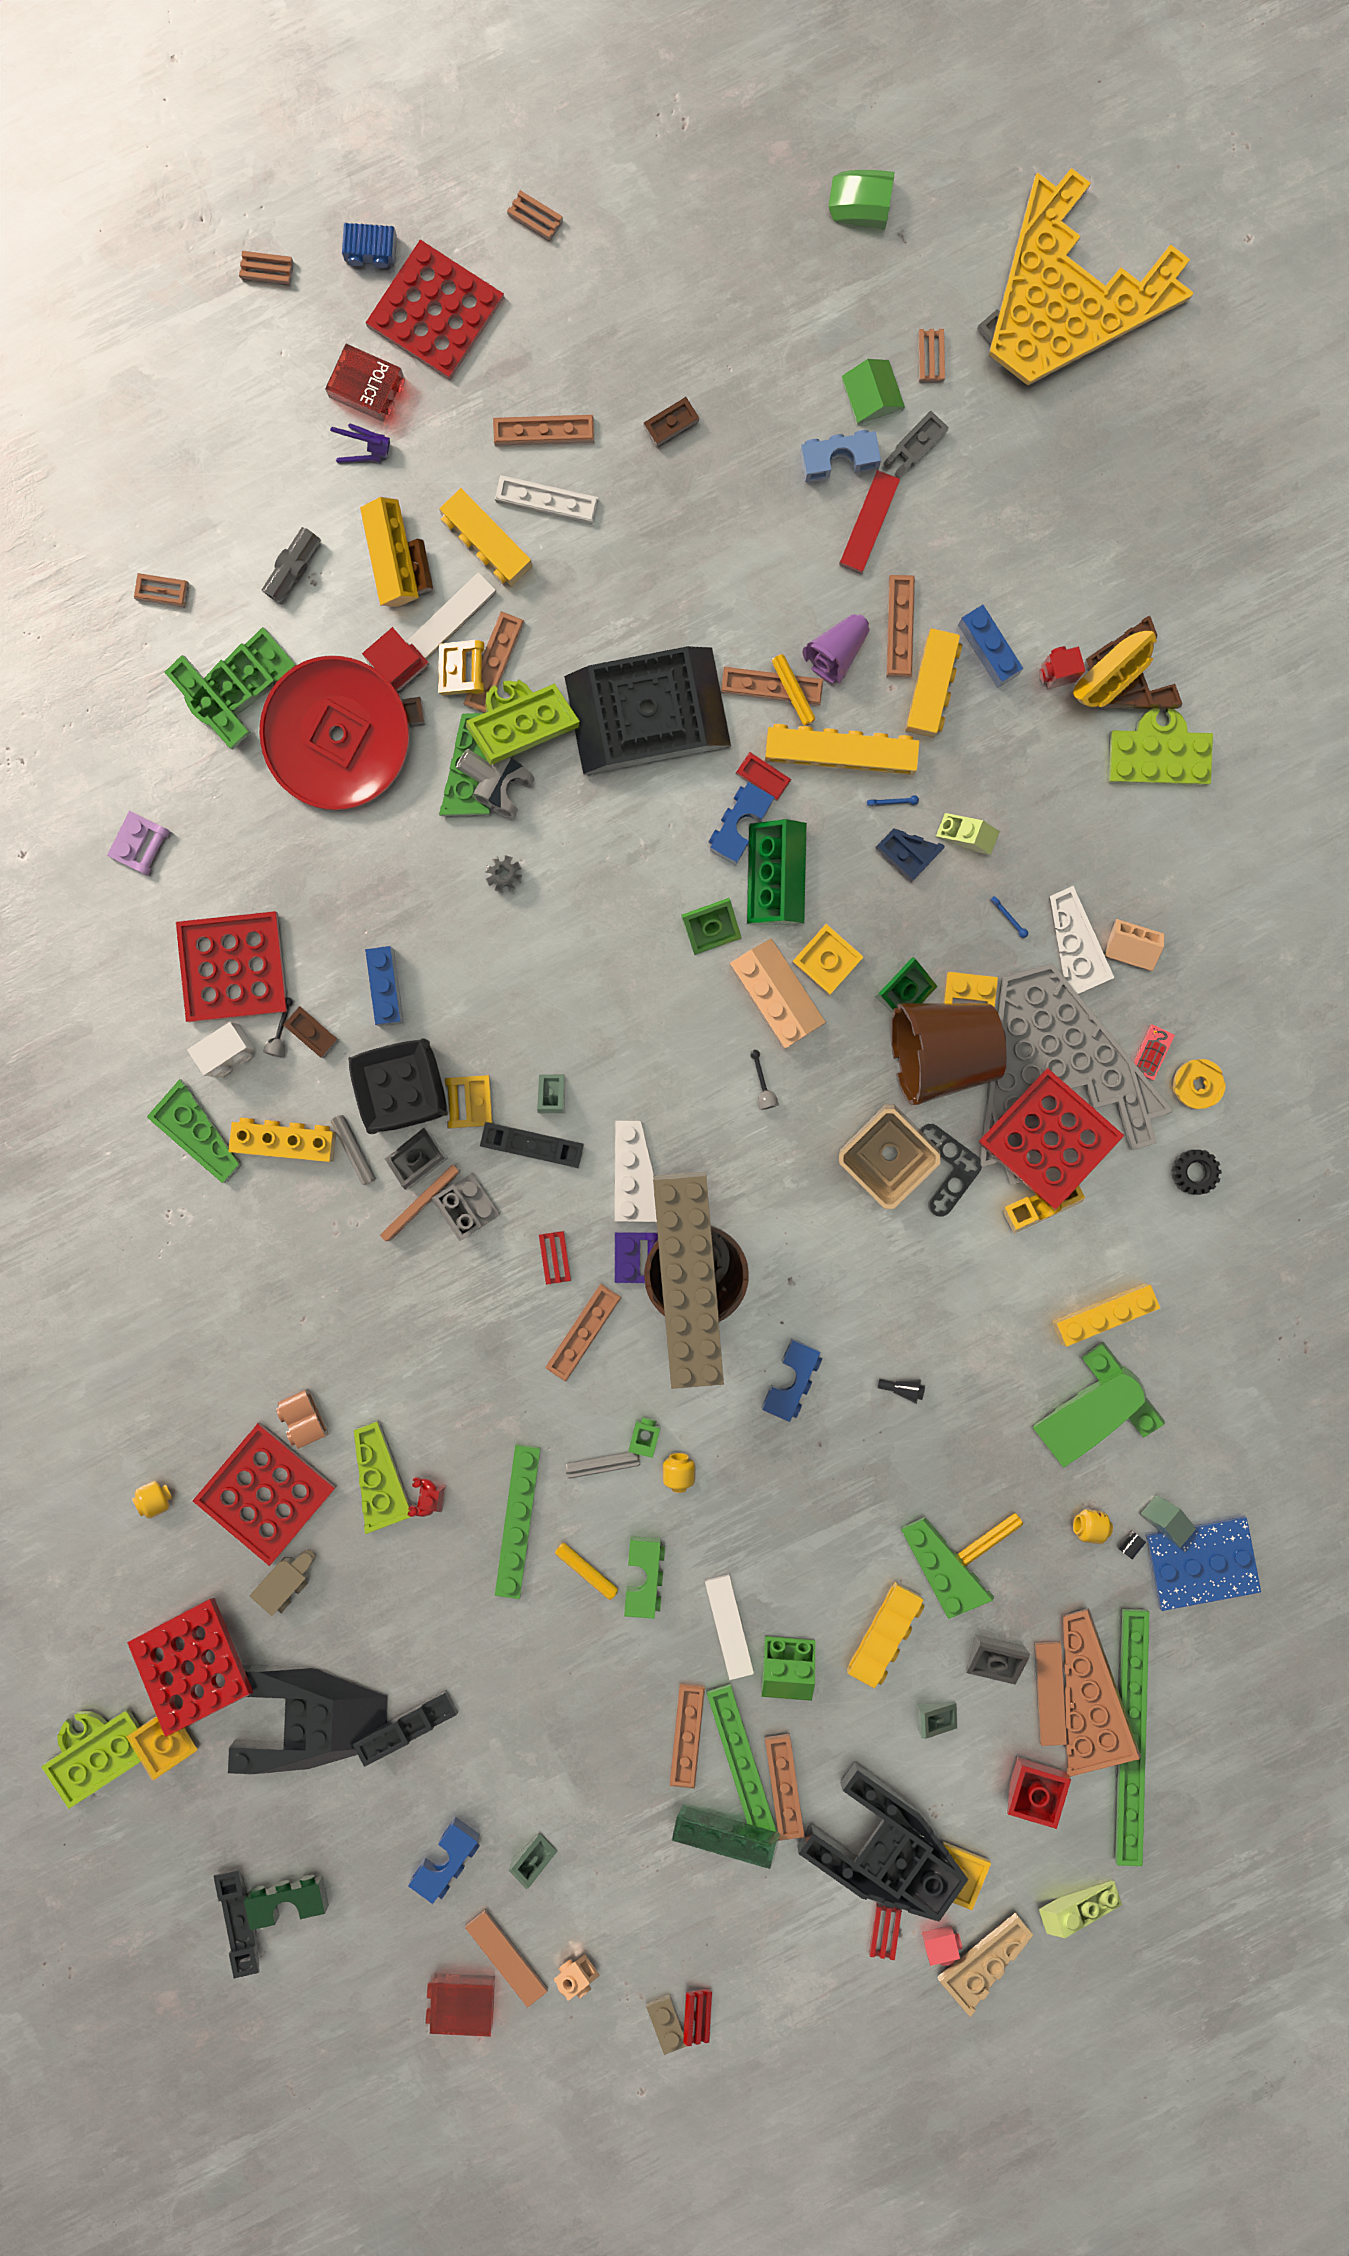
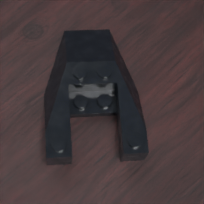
[228,1664,388,1774]
[797,1762,968,1922]

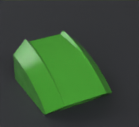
[828,170,895,230]

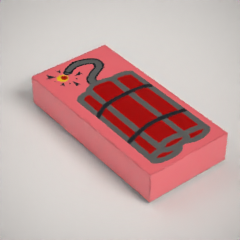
[1133,1024,1175,1081]

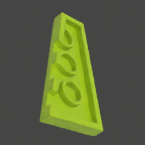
[354,1421,410,1534]

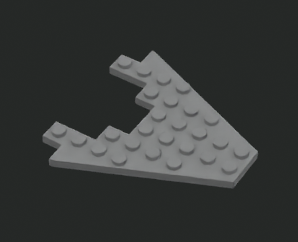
[980,963,1172,1185]

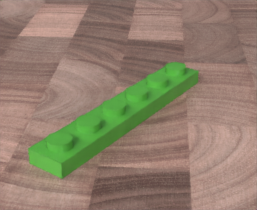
[495,1444,541,1599]
[707,1684,777,1840]

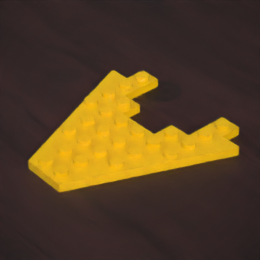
[988,168,1194,385]

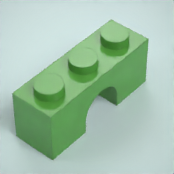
[624,1536,665,1619]

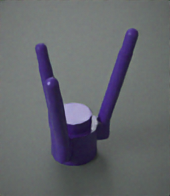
[330,423,390,463]

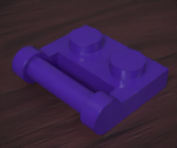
[615,1232,658,1283]

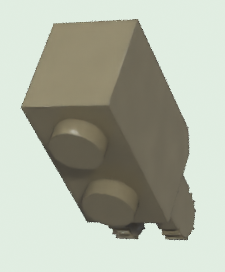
[250,1549,316,1616]

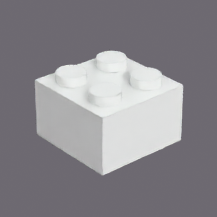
[187,1022,256,1078]

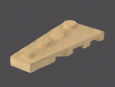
[938,1912,1033,2018]

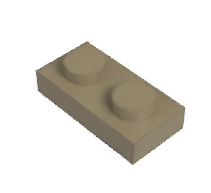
[646,1995,686,2055]

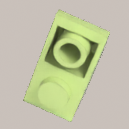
[936,813,1000,855]

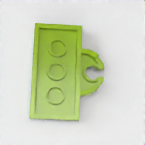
[466,679,580,765]
[1109,708,1213,785]
[41,1708,141,1809]

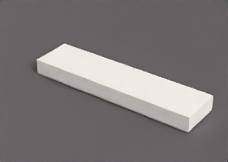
[495,475,598,524]
[406,572,496,660]
[705,1574,754,1680]

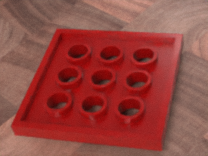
[365,239,505,380]
[176,911,288,1023]
[978,1068,1125,1211]
[193,1422,336,1566]
[127,1598,254,1737]

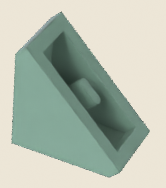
[537,1074,565,1114]
[1140,1495,1196,1548]
[917,1702,957,1739]
[509,1834,557,1889]

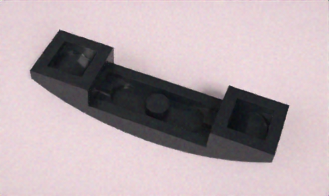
[480,1122,584,1168]
[213,1869,260,1979]

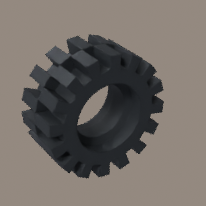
[1172,1149,1222,1195]

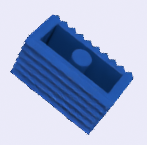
[342,222,397,268]

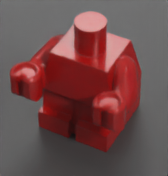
[407,1476,447,1517]

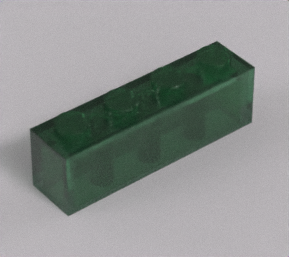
[672,1805,780,1869]

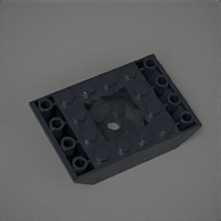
[564,646,731,775]

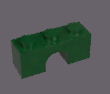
[244,1875,329,1930]

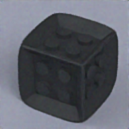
[348,1038,448,1134]

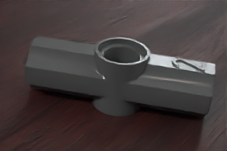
[261,527,321,604]

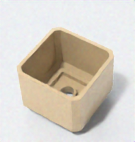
[839,1104,940,1209]

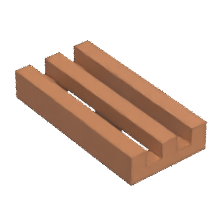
[507,190,563,241]
[239,251,293,285]
[918,329,945,382]
[134,573,189,608]

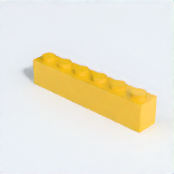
[765,724,919,775]

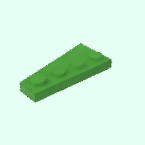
[439,713,490,816]
[147,1079,241,1183]
[901,1517,994,1619]

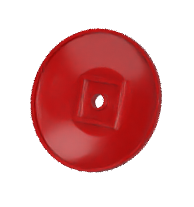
[259,655,410,810]

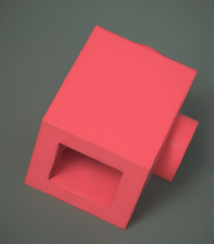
[922,1925,963,1966]

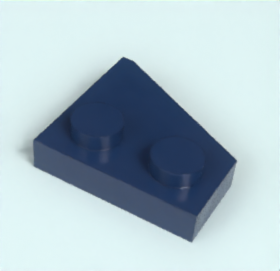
[875,828,945,883]

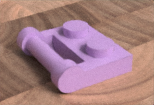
[107,811,170,876]

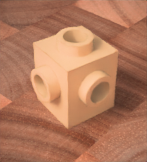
[554,1954,600,2001]

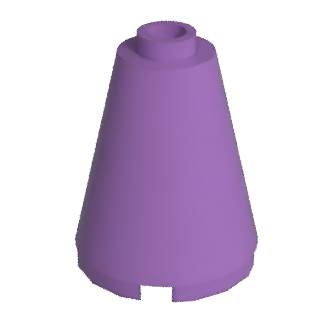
[802,614,870,683]

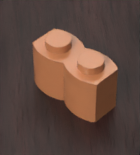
[276,1389,329,1449]

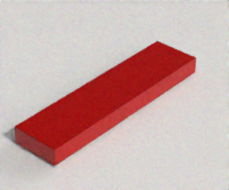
[839,470,900,574]

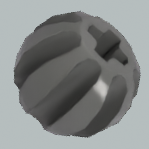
[485,855,523,893]

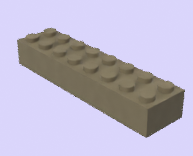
[653,1171,724,1389]

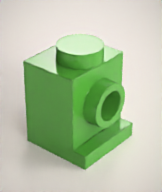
[628,1417,661,1458]

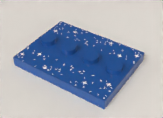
[1146,1516,1261,1611]

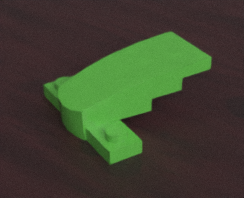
[164,627,297,749]
[1033,1342,1165,1467]

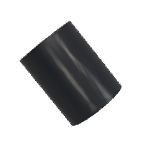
[1118,1531,1146,1560]

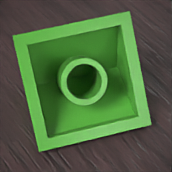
[841,359,905,424]
[681,898,742,955]

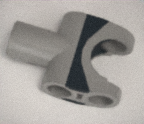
[456,749,535,818]

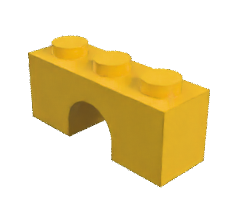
[1003,1186,1085,1234]

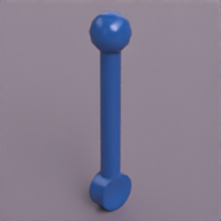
[867,795,919,806]
[990,896,1029,938]

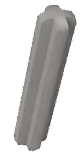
[331,1115,375,1185]
[566,1452,640,1479]

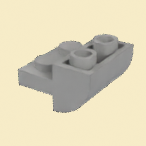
[432,1173,500,1241]

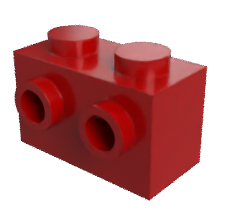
[1039,646,1086,690]

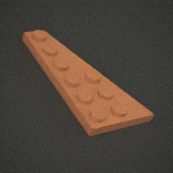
[1063,1608,1141,1777]

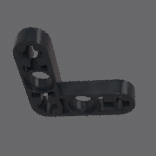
[920,1124,982,1217]

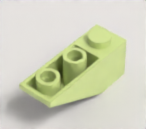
[1039,1881,1122,1939]

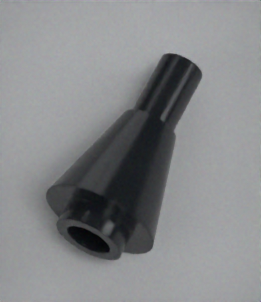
[878,1379,925,1404]

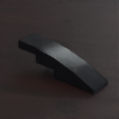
[352,1690,458,1767]

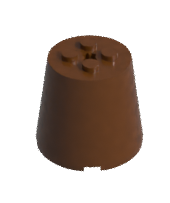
[891,1003,1007,1105]
[644,1224,749,1322]

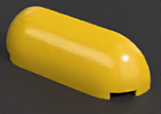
[1073,631,1157,707]

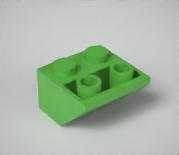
[761,1636,815,1701]

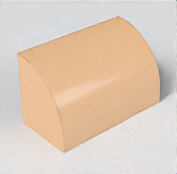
[1105,919,1164,971]

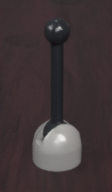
[263,997,293,1058]
[750,1049,779,1110]

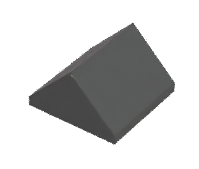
[385,1128,448,1190]
[966,1634,1030,1685]

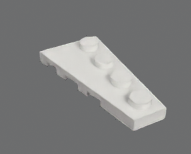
[1050,886,1114,994]
[615,1121,657,1222]

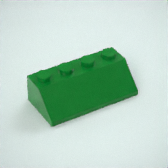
[747,819,807,925]

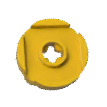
[1173,1059,1226,1109]

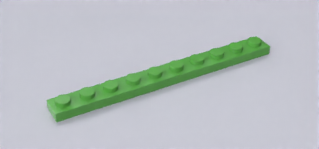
[1115,1609,1150,1866]

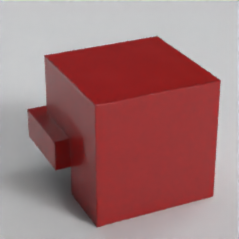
[362,627,429,692]

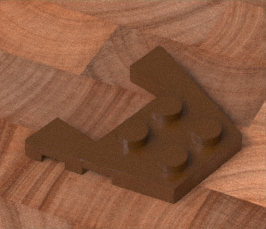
[1085,616,1183,709]

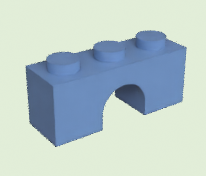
[800,430,881,482]

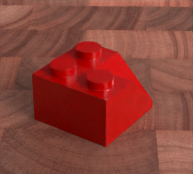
[1007,1757,1071,1829]

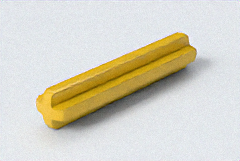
[772,654,815,725]
[958,1513,1023,1566]
[555,1543,618,1600]

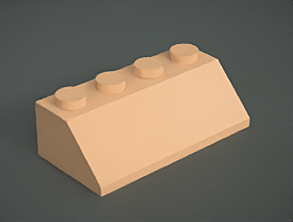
[729,938,826,1050]

